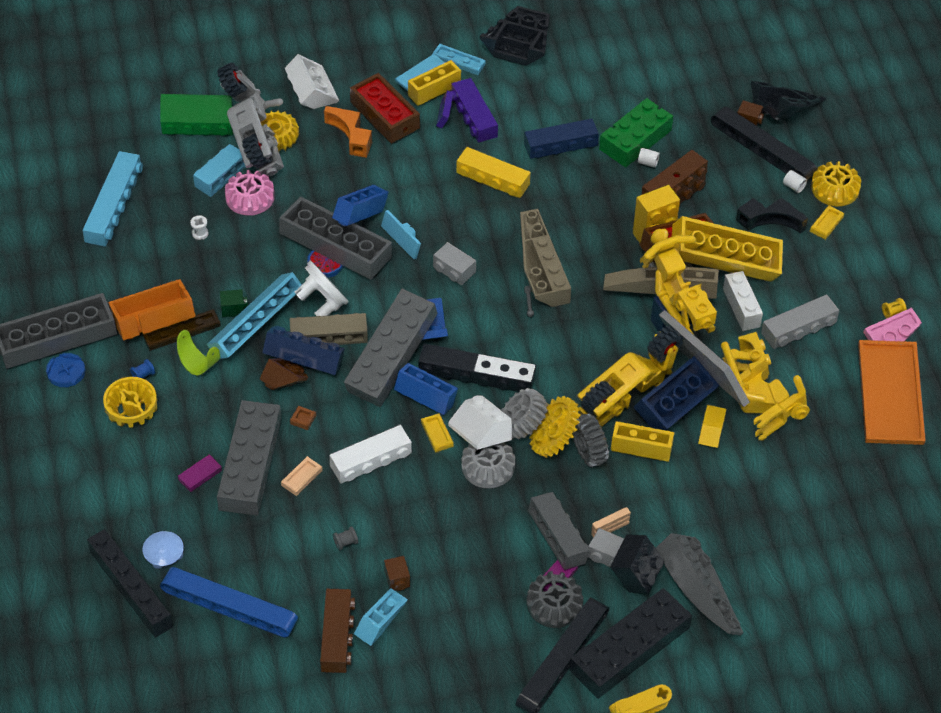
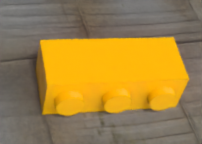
[408,60,461,106]
[611,421,674,462]

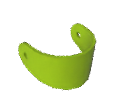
[177,330,220,376]

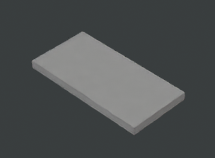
[659,310,750,407]

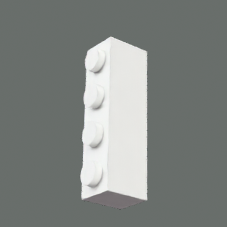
[330,425,412,483]

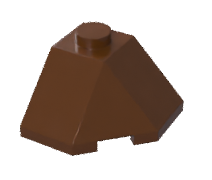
[260,358,308,390]

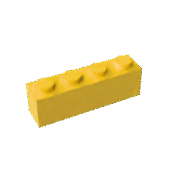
[456,147,531,198]

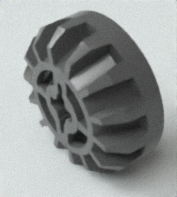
[527,571,583,628]

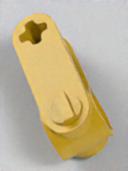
[609,684,672,713]

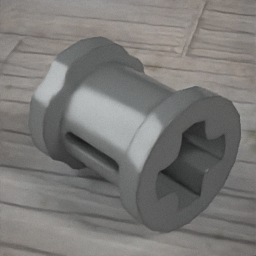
[333,526,358,551]

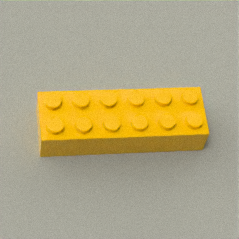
[672,216,783,282]

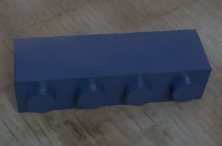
[524,119,599,159]
[263,326,345,375]

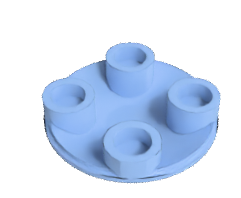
[143,531,184,569]

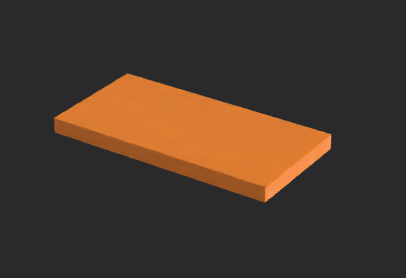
[858,340,925,445]

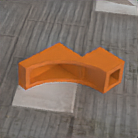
[324,106,372,158]

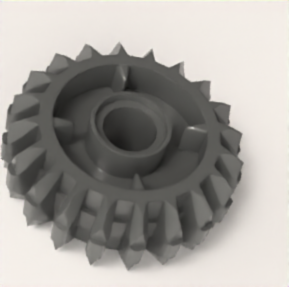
[572,413,609,467]

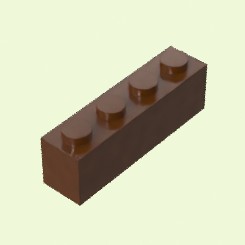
[320,589,355,673]

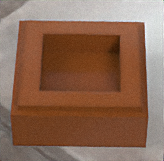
[290,406,316,430]

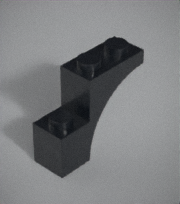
[736,197,808,234]

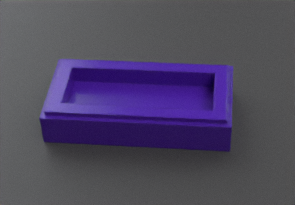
[436,90,453,128]

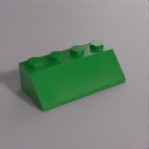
[160,94,233,136]

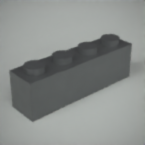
[528,492,589,570]

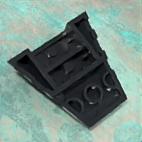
[479,6,550,66]

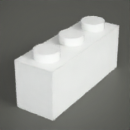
[723,271,763,331]

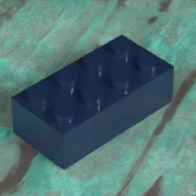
[634,356,720,431]

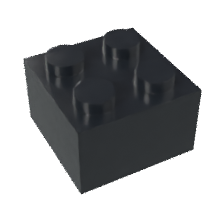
[610,534,664,594]

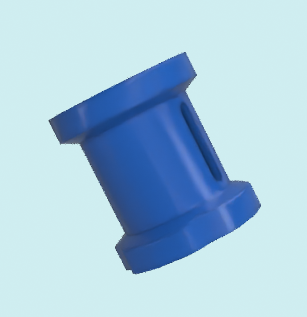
[130,359,155,379]

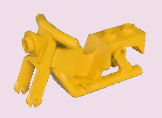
[640,229,717,335]
[721,332,810,440]

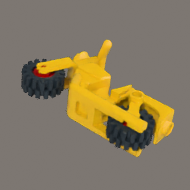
[577,325,684,426]

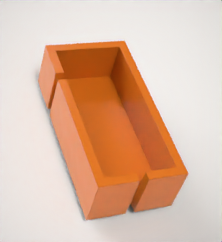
[108,279,196,340]

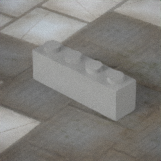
[761,295,839,349]

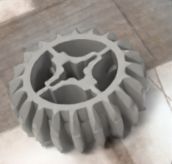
[501,388,548,439]

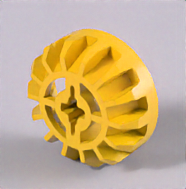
[811,161,861,206]
[103,377,157,427]

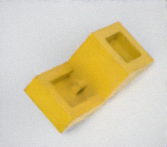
[698,405,727,448]

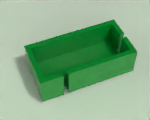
[599,98,673,168]

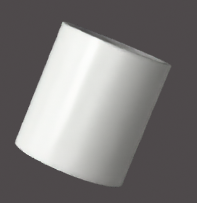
[638,148,660,168]
[783,170,807,193]

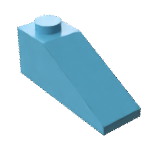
[354,588,408,646]

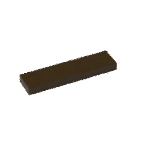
[142,309,221,351]

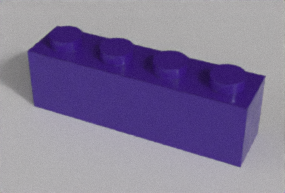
[450,78,498,143]

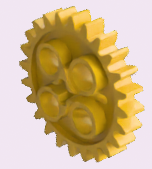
[529,396,581,458]

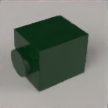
[220,289,248,318]

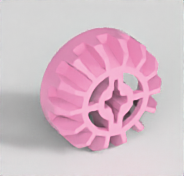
[225,170,274,215]

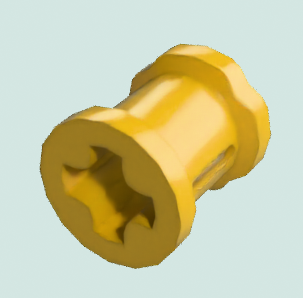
[882,298,907,319]

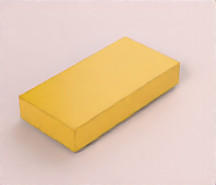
[810,205,844,240]
[421,413,454,453]

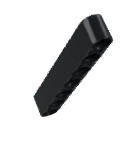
[711,106,817,181]
[515,597,609,713]

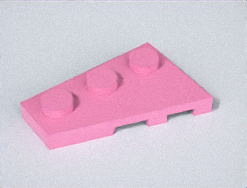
[863,308,922,341]

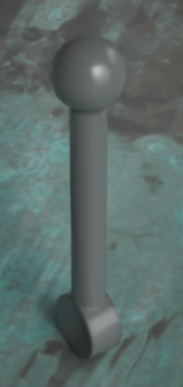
[524,286,534,317]

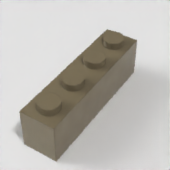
[290,313,368,345]

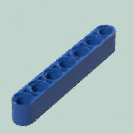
[160,567,298,637]

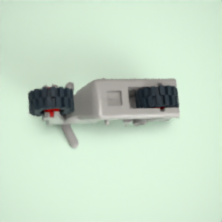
[217,62,284,176]

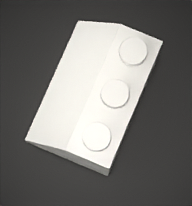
[285,54,339,109]
[448,396,512,450]

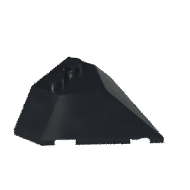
[751,81,826,120]

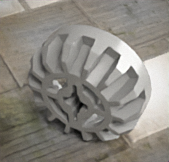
[461,442,515,488]

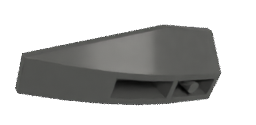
[656,533,744,635]

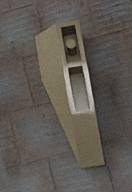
[520,209,571,307]
[603,267,719,299]

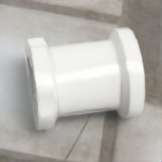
[191,216,208,240]

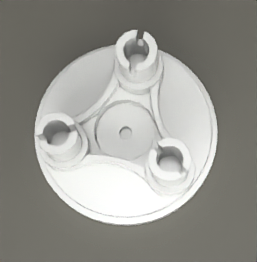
[294,260,349,316]

